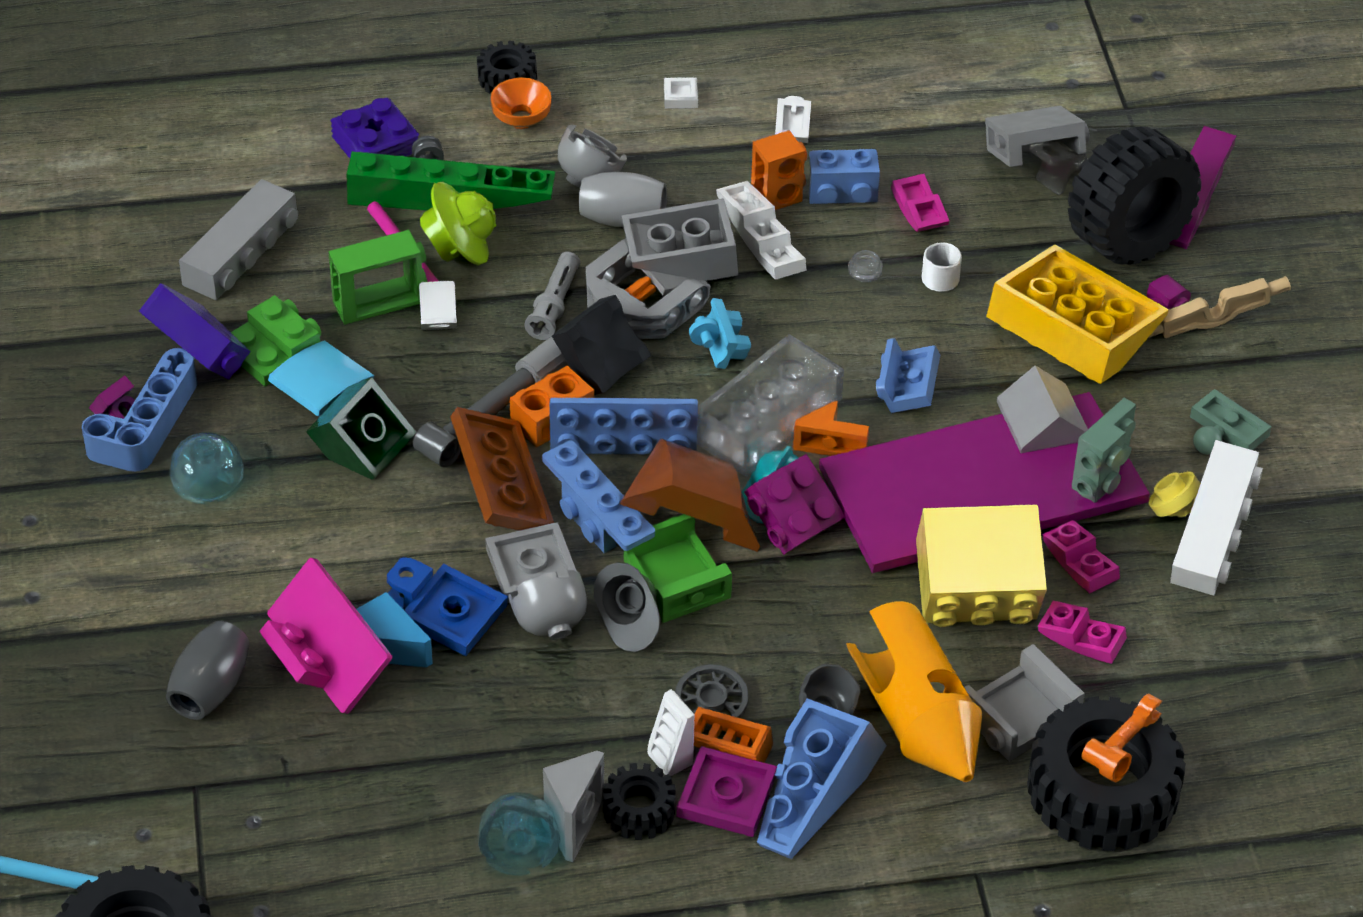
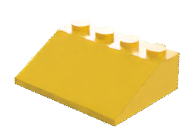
[986,244,1169,384]

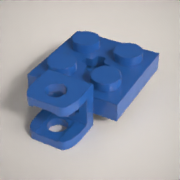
[387,557,508,656]

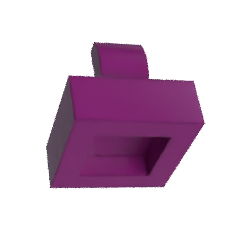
[89,375,135,419]

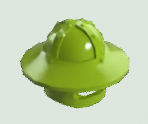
[420,181,497,265]

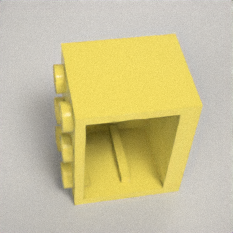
[916,505,1047,627]

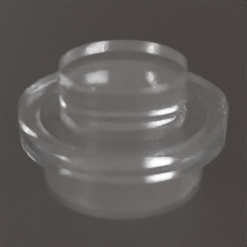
[848,250,883,282]

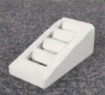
[648,689,695,776]

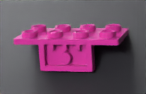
[259,557,392,714]

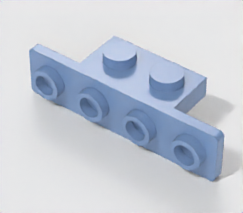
[542,440,655,553]

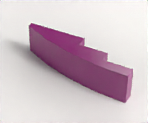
[1169,126,1236,249]

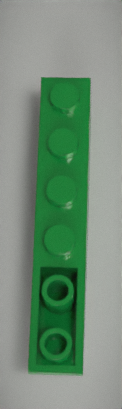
[346,151,555,210]

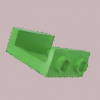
[624,514,732,623]

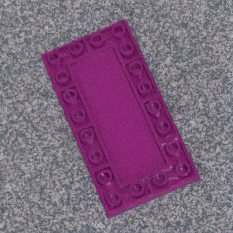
[819,392,1150,573]

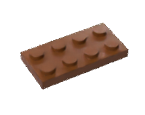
[450,407,554,531]

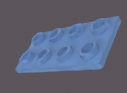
[549,398,698,454]

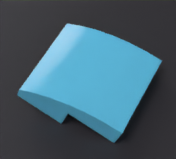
[268,340,374,416]

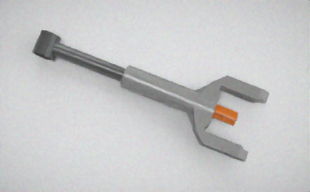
[413,238,710,468]

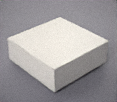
[664,78,698,109]

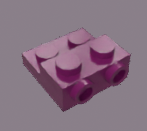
[744,454,845,555]

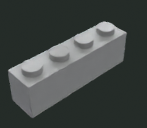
[179,179,298,300]

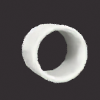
[922,243,962,292]

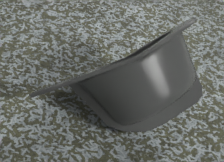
[594,562,660,652]

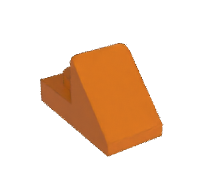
[793,401,869,456]

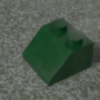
[306,377,417,480]

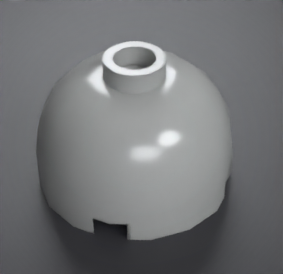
[558,124,627,188]
[508,570,588,640]

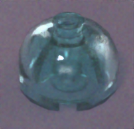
[170,432,244,504]
[478,792,560,876]

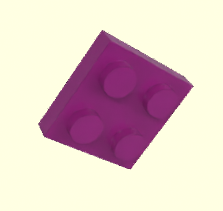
[676,746,777,837]

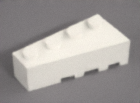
[1170,440,1263,596]

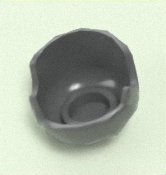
[799,664,860,715]

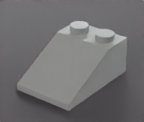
[621,198,738,281]

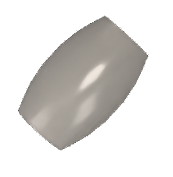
[579,171,667,227]

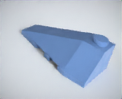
[757,698,887,859]

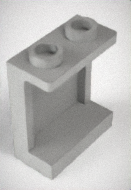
[985,105,1090,167]
[964,644,1085,761]

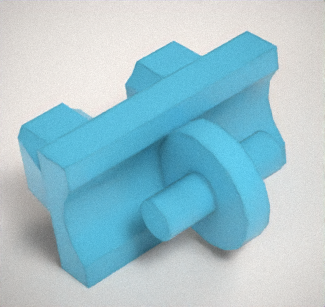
[689,298,751,369]

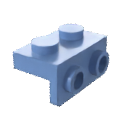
[809,149,880,204]
[876,338,940,413]

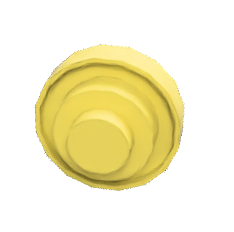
[1148,471,1201,518]

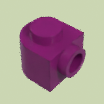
[1146,275,1191,309]

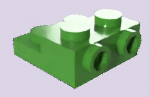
[231,295,321,387]

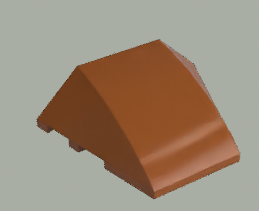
[620,439,760,552]

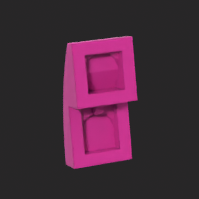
[891,174,950,232]

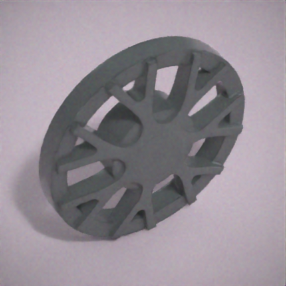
[675,664,748,730]

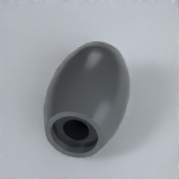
[166,621,249,720]

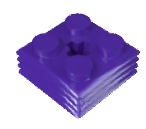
[330,98,419,158]

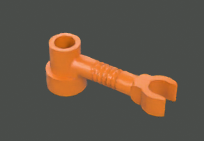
[1082,694,1162,783]

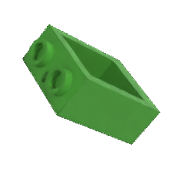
[328,230,427,325]

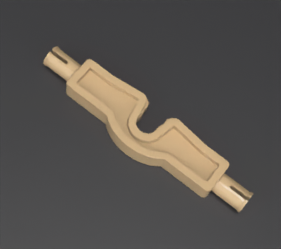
[1148,276,1291,338]

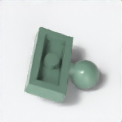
[1190,389,1272,455]

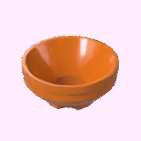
[491,77,552,129]

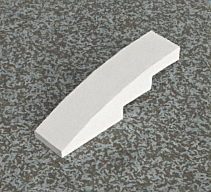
[716,181,807,280]

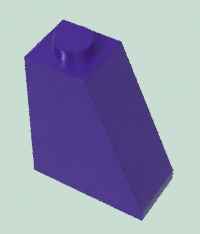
[139,283,251,380]

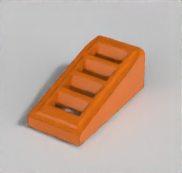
[694,707,773,763]

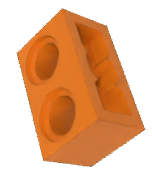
[751,130,807,210]
[510,365,594,447]

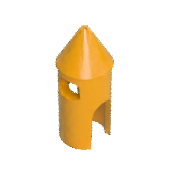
[846,601,982,782]

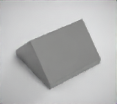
[997,365,1088,453]
[543,751,604,862]

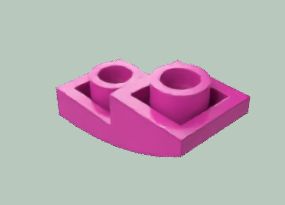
[1043,520,1120,594]
[1038,601,1127,664]

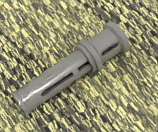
[524,252,581,340]

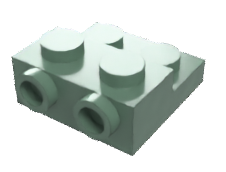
[1071,397,1136,503]

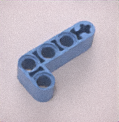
[82,348,197,472]

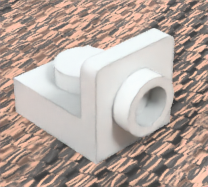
[775,96,811,143]

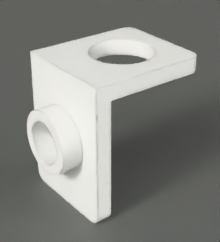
[419,281,457,330]

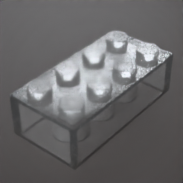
[697,334,844,477]

